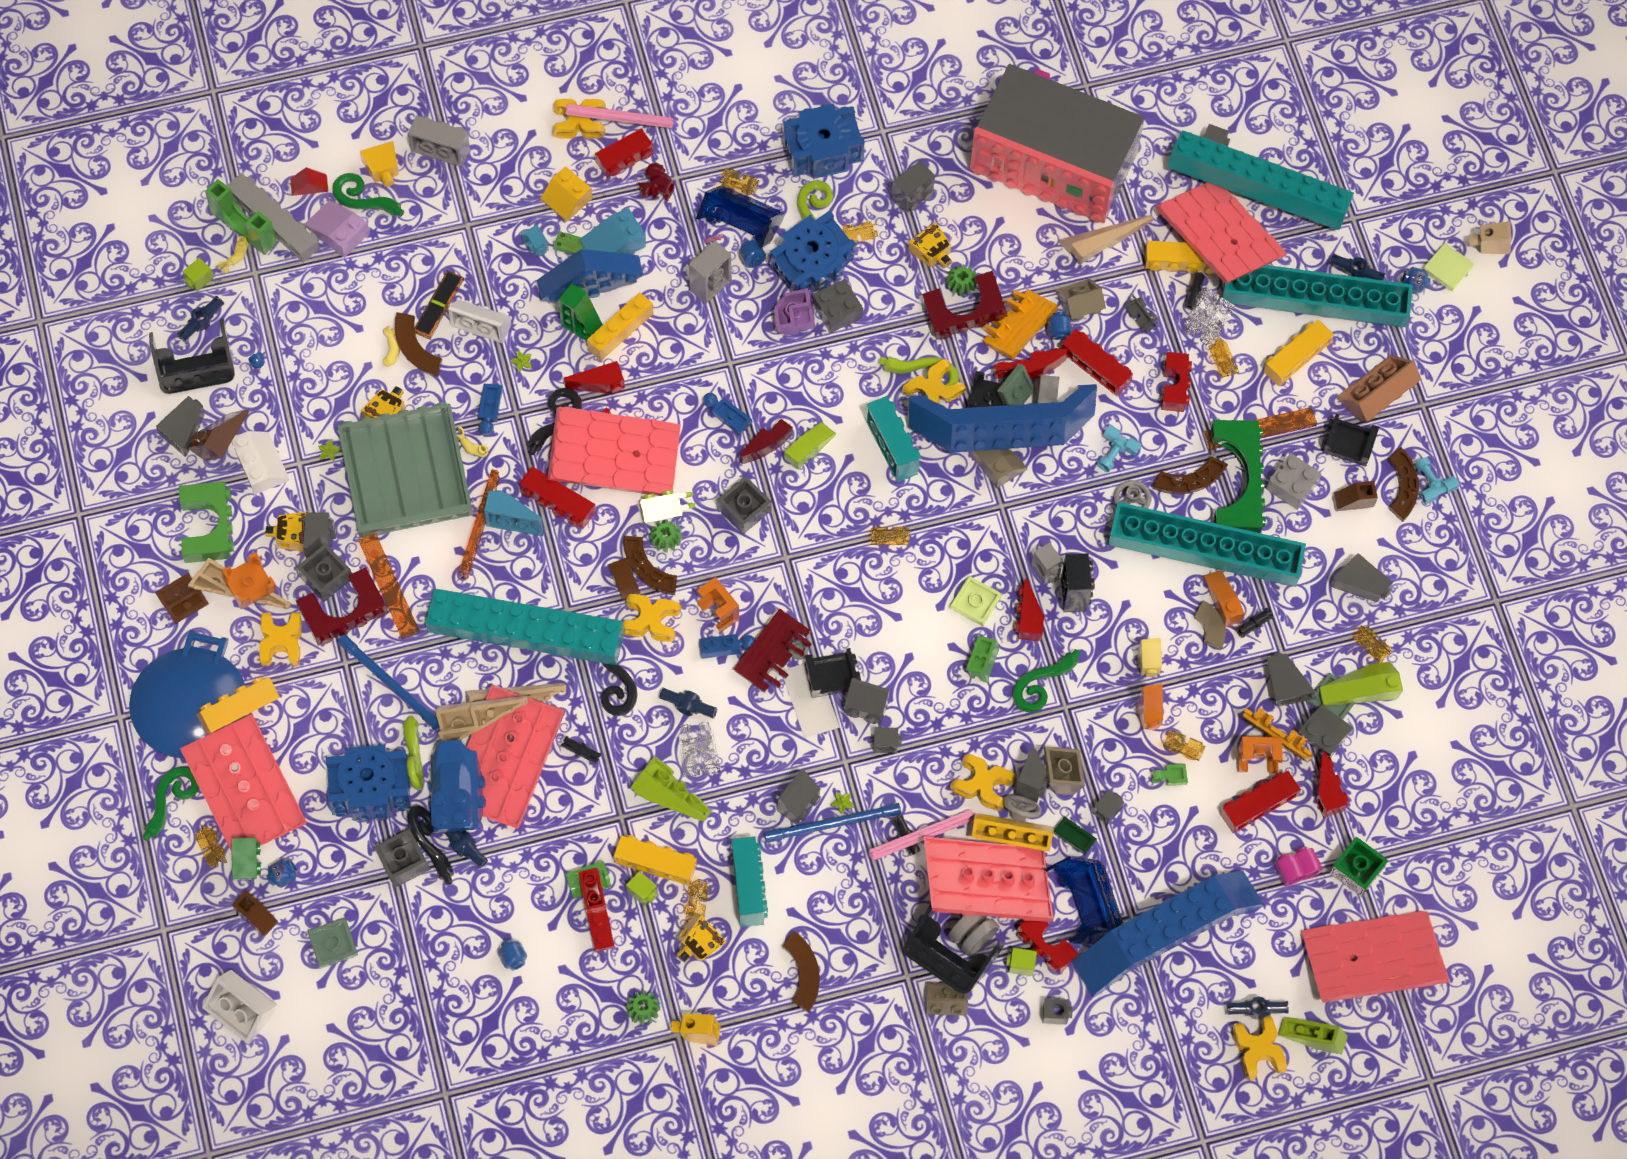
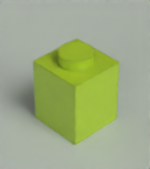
[182,258,214,292]
[626,871,658,906]
[1006,948,1037,976]

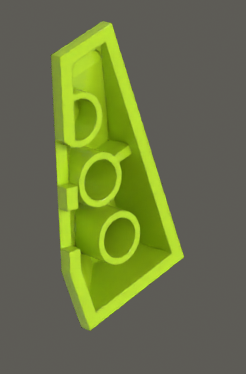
[1319,662,1403,706]
[630,756,711,822]

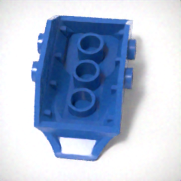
[428,740,486,833]

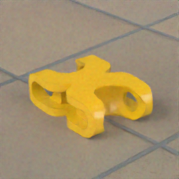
[552,99,606,139]
[902,359,966,405]
[623,594,682,642]
[259,612,302,666]
[950,754,1017,811]
[1232,1016,1287,1081]

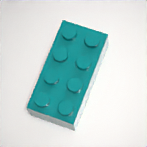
[865,396,921,483]
[732,836,768,927]

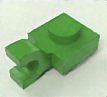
[1151,764,1188,786]

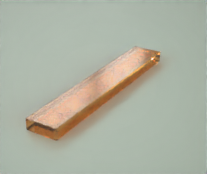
[1203,407,1317,450]
[459,469,500,580]
[358,533,420,640]

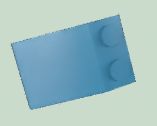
[579,208,646,254]
[484,490,544,537]

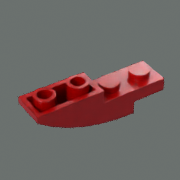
[993,348,1068,380]
[578,868,615,952]

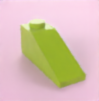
[1279,1017,1348,1055]

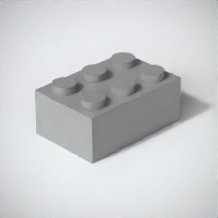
[408,115,470,167]
[689,241,732,304]

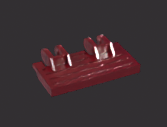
[733,608,812,692]

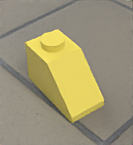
[1137,638,1162,677]

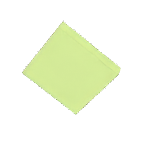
[1423,243,1475,291]
[950,576,1002,627]

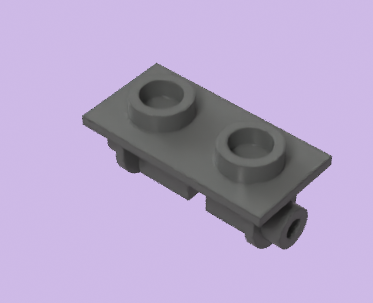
[1125,295,1159,332]

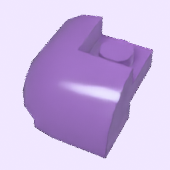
[774,288,816,335]

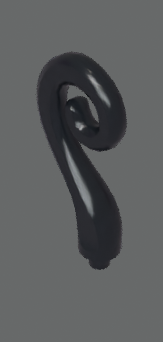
[527,388,582,455]
[601,663,638,716]
[408,805,454,885]

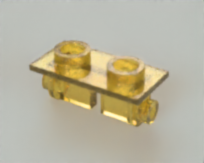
[719,168,759,195]
[842,221,878,242]
[1208,338,1239,378]
[871,526,910,545]
[1352,625,1393,663]
[1163,730,1206,761]
[195,826,227,868]
[684,879,709,921]

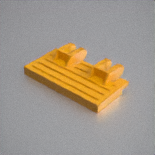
[982,289,1058,360]
[1242,708,1313,763]

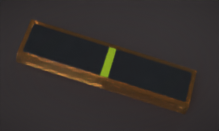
[415,270,464,340]

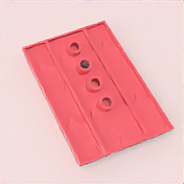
[1155,182,1287,284]
[547,407,681,496]
[467,685,566,829]
[180,714,307,852]
[924,837,1053,922]
[1301,911,1450,1003]

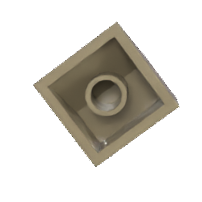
[1056,278,1106,320]
[1043,746,1085,795]

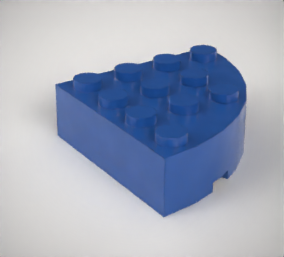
[537,249,644,303]

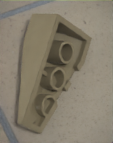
[968,449,1028,489]

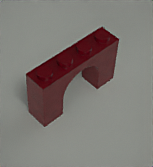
[922,270,1008,340]
[296,567,388,646]

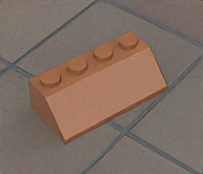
[1337,355,1421,422]

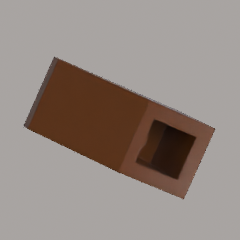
[1333,481,1378,511]
[232,890,278,937]

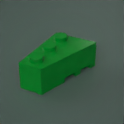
[558,283,603,341]

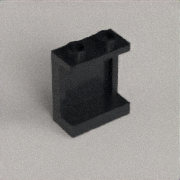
[1322,414,1380,467]
[804,648,861,698]

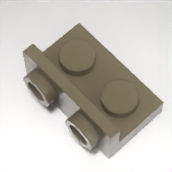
[926,983,968,1015]

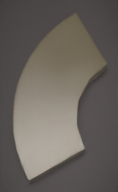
[1194,600,1226,650]

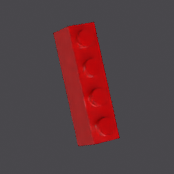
[1061,329,1133,397]
[519,466,596,529]
[1220,771,1301,834]

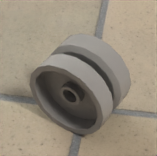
[949,915,1000,957]

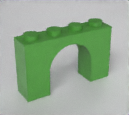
[205,179,277,255]
[179,481,234,563]

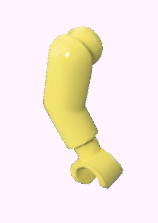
[217,236,248,273]
[383,326,400,367]
[457,426,488,458]

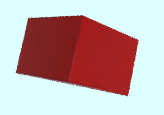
[290,167,329,196]

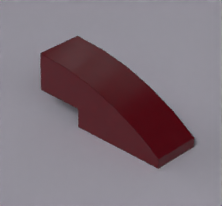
[739,419,793,464]

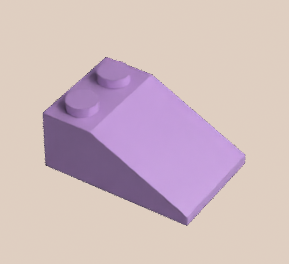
[304,200,370,258]

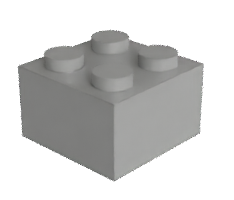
[1266,453,1322,510]

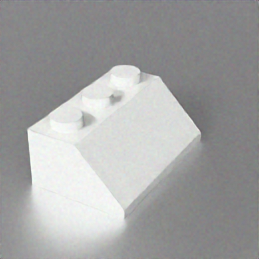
[448,300,511,344]
[232,431,290,495]
[202,970,277,1044]

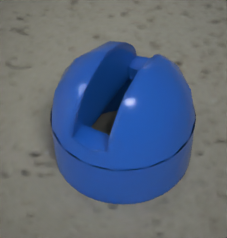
[248,352,265,368]

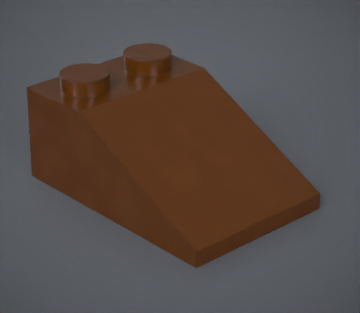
[188,409,249,461]

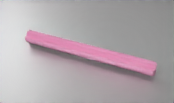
[566,104,673,128]
[869,810,975,860]

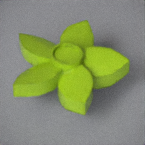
[510,351,532,373]
[318,439,341,461]
[830,792,854,814]

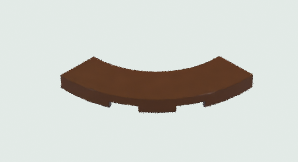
[395,312,443,377]
[1387,447,1419,522]
[1152,456,1228,494]
[624,535,677,595]
[782,931,820,1013]

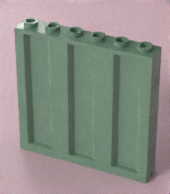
[337,402,473,538]

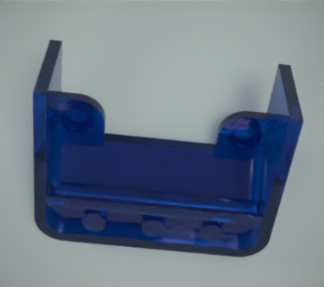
[696,186,785,247]
[1045,856,1124,945]

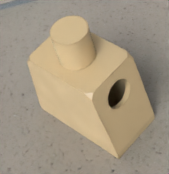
[1469,221,1511,254]

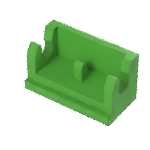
[966,636,999,683]
[566,861,611,899]

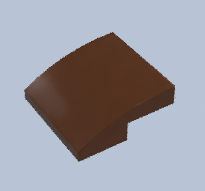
[155,572,209,624]

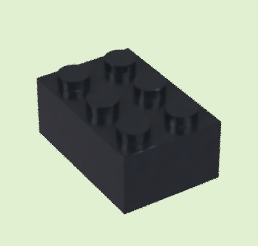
[1061,553,1095,613]

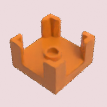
[222,552,276,609]
[697,577,739,633]
[1238,736,1283,773]

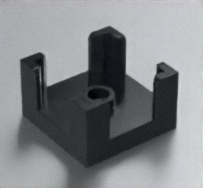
[967,371,1007,408]

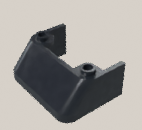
[149,318,235,394]
[904,904,1005,994]

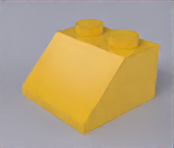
[541,166,593,222]

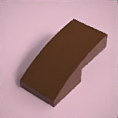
[608,558,641,600]

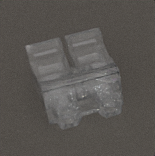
[1185,287,1235,345]
[678,722,720,777]

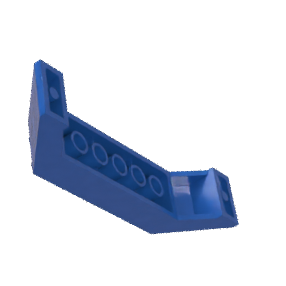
[908,384,1097,453]
[1072,871,1264,997]

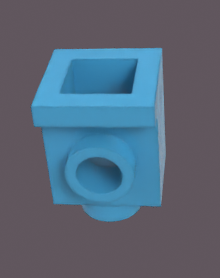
[521,225,549,257]

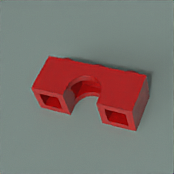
[1161,352,1192,412]
[1017,920,1078,974]

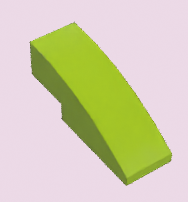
[784,422,836,470]

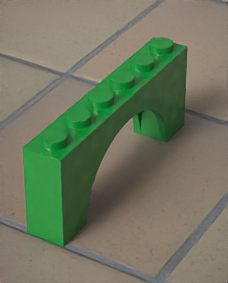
[1211,420,1266,533]

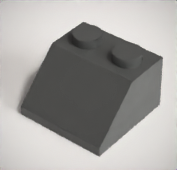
[303,512,336,559]
[844,678,890,724]
[1299,705,1354,757]
[1015,747,1048,803]
[778,769,821,825]

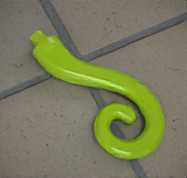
[797,180,833,220]
[879,356,959,386]
[403,716,424,790]

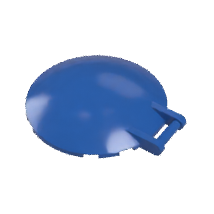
[129,630,245,758]

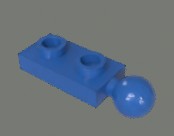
[478,383,503,436]
[703,392,752,435]
[699,634,756,659]

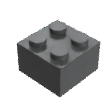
[891,160,935,214]
[812,279,863,333]
[717,476,772,534]
[296,543,352,602]
[374,829,431,888]

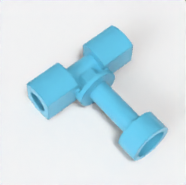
[1097,424,1142,472]
[1414,457,1460,505]

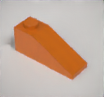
[1203,570,1244,627]
[1137,683,1163,730]

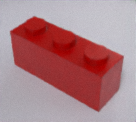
[595,128,654,178]

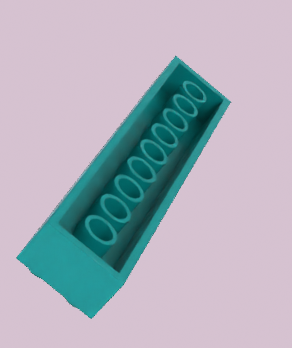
[1167,130,1354,230]
[1222,265,1413,328]
[1108,502,1306,587]
[425,588,625,665]

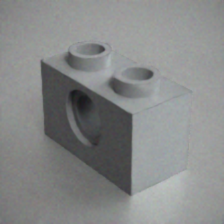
[1031,542,1063,585]

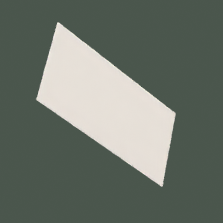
[784,664,840,738]

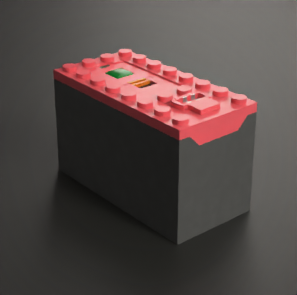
[970,63,1145,224]

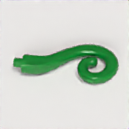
[332,173,405,217]
[1013,649,1081,713]
[141,767,199,842]

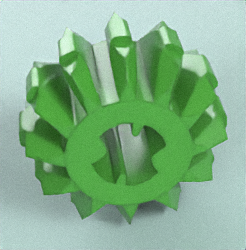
[946,264,977,296]
[650,519,682,553]
[626,990,661,1025]

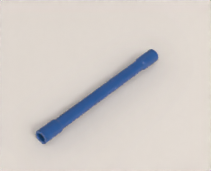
[338,634,440,730]
[764,803,901,843]

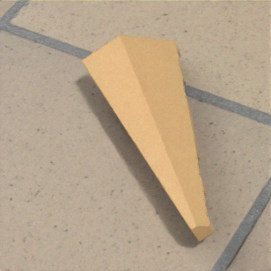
[1059,215,1154,264]
[188,558,292,609]
[465,683,566,703]
[435,695,527,741]

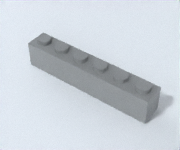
[226,173,320,263]

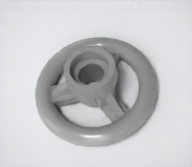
[1114,480,1152,508]
[1004,795,1041,822]

